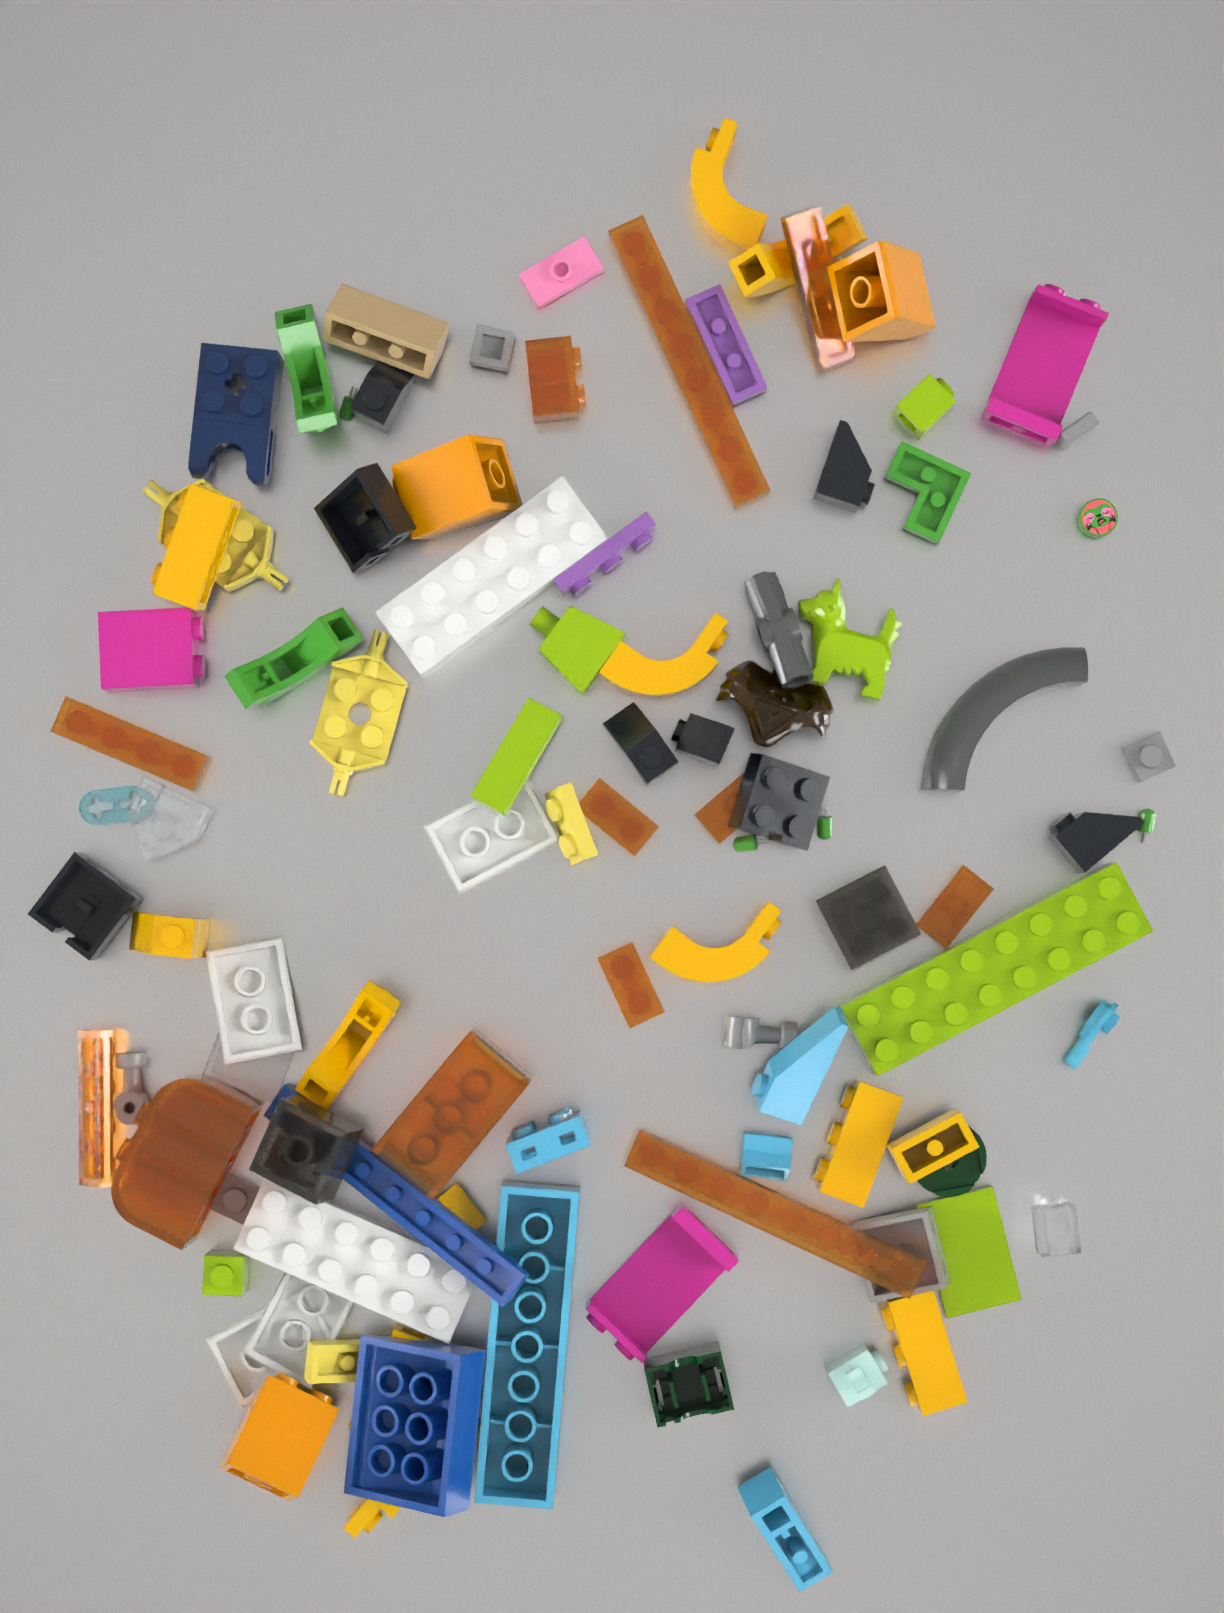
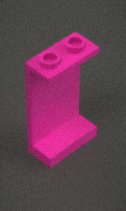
[980,284,1109,447]
[585,1202,739,1363]

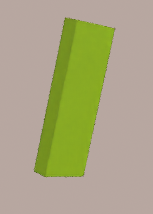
[470,698,563,816]

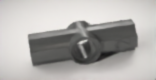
[744,571,814,689]

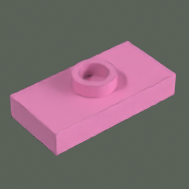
[519,236,604,310]

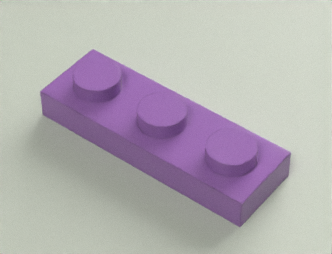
[685,284,767,406]
[553,511,656,597]

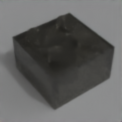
[816,865,923,971]
[249,1095,364,1205]

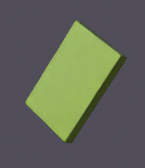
[916,1185,1022,1319]

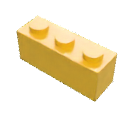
[151,484,242,610]
[813,1079,903,1208]
[881,1291,968,1416]

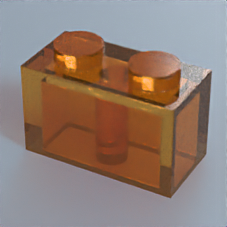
[525,336,586,424]

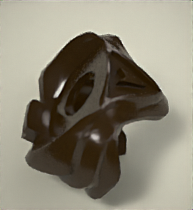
[716,660,834,747]

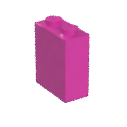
[98,607,206,692]

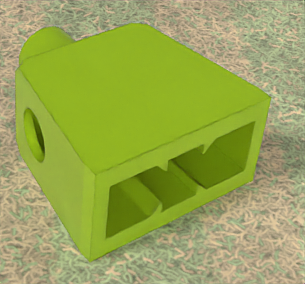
[529,606,626,696]

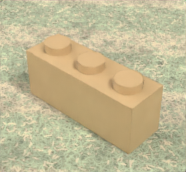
[321,284,449,379]

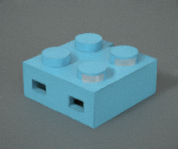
[505,1107,591,1174]

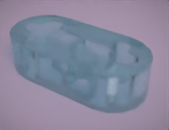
[79,785,155,825]

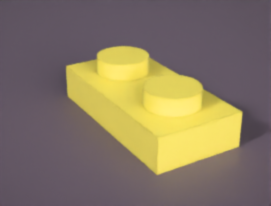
[544,782,598,866]
[304,1339,360,1384]

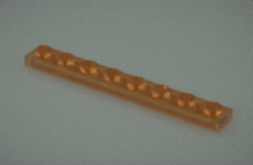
[608,215,770,508]
[624,1129,926,1299]

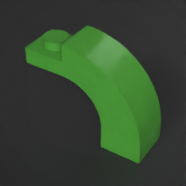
[275,304,339,434]
[224,607,364,709]

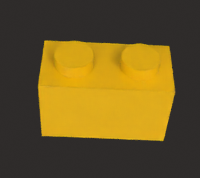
[886,1108,979,1184]

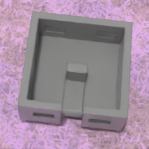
[852,1206,951,1303]

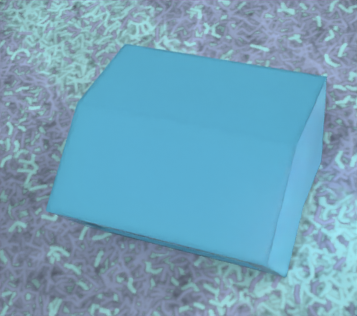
[739,1131,793,1181]

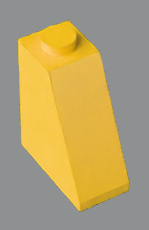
[129,911,211,959]

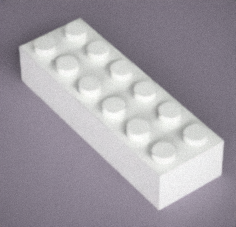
[375,476,608,679]
[233,1175,475,1344]

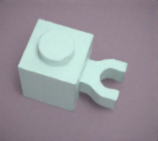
[825,1343,889,1407]

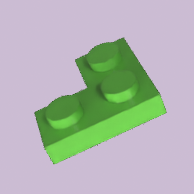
[884,441,971,544]

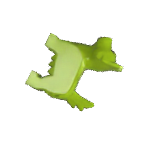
[798,579,902,701]

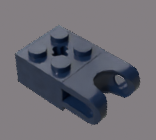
[188,343,284,485]

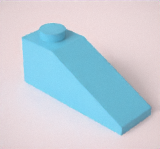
[752,1006,849,1125]
[737,1467,833,1592]

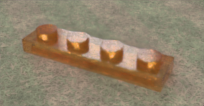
[780,207,856,369]
[50,696,209,791]
[78,1029,116,1187]

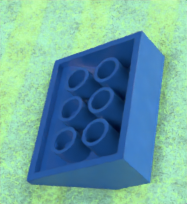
[344,1334,486,1517]

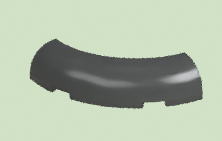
[920,647,1088,793]

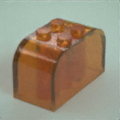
[371,1027,534,1201]
[111,1074,265,1250]

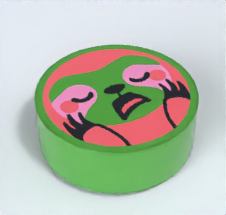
[1077,498,1118,538]

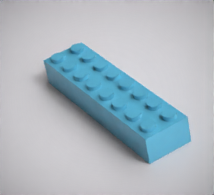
[474,1181,580,1509]

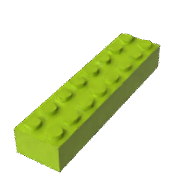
[837,862,1153,1076]

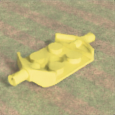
[142,478,289,592]
[309,630,408,797]

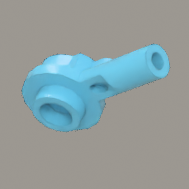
[1064,999,1121,1069]

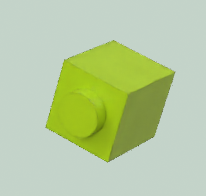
[892,374,956,440]
[202,1249,250,1297]

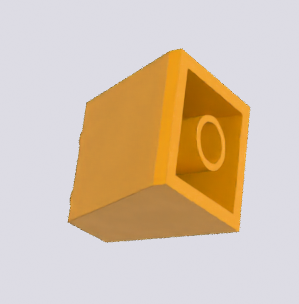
[827,241,936,342]
[390,434,522,540]
[218,1372,339,1501]

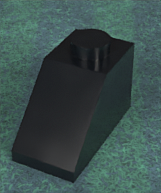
[349,361,418,434]
[813,420,875,513]
[603,702,679,786]
[671,713,735,769]
[1049,812,1144,873]

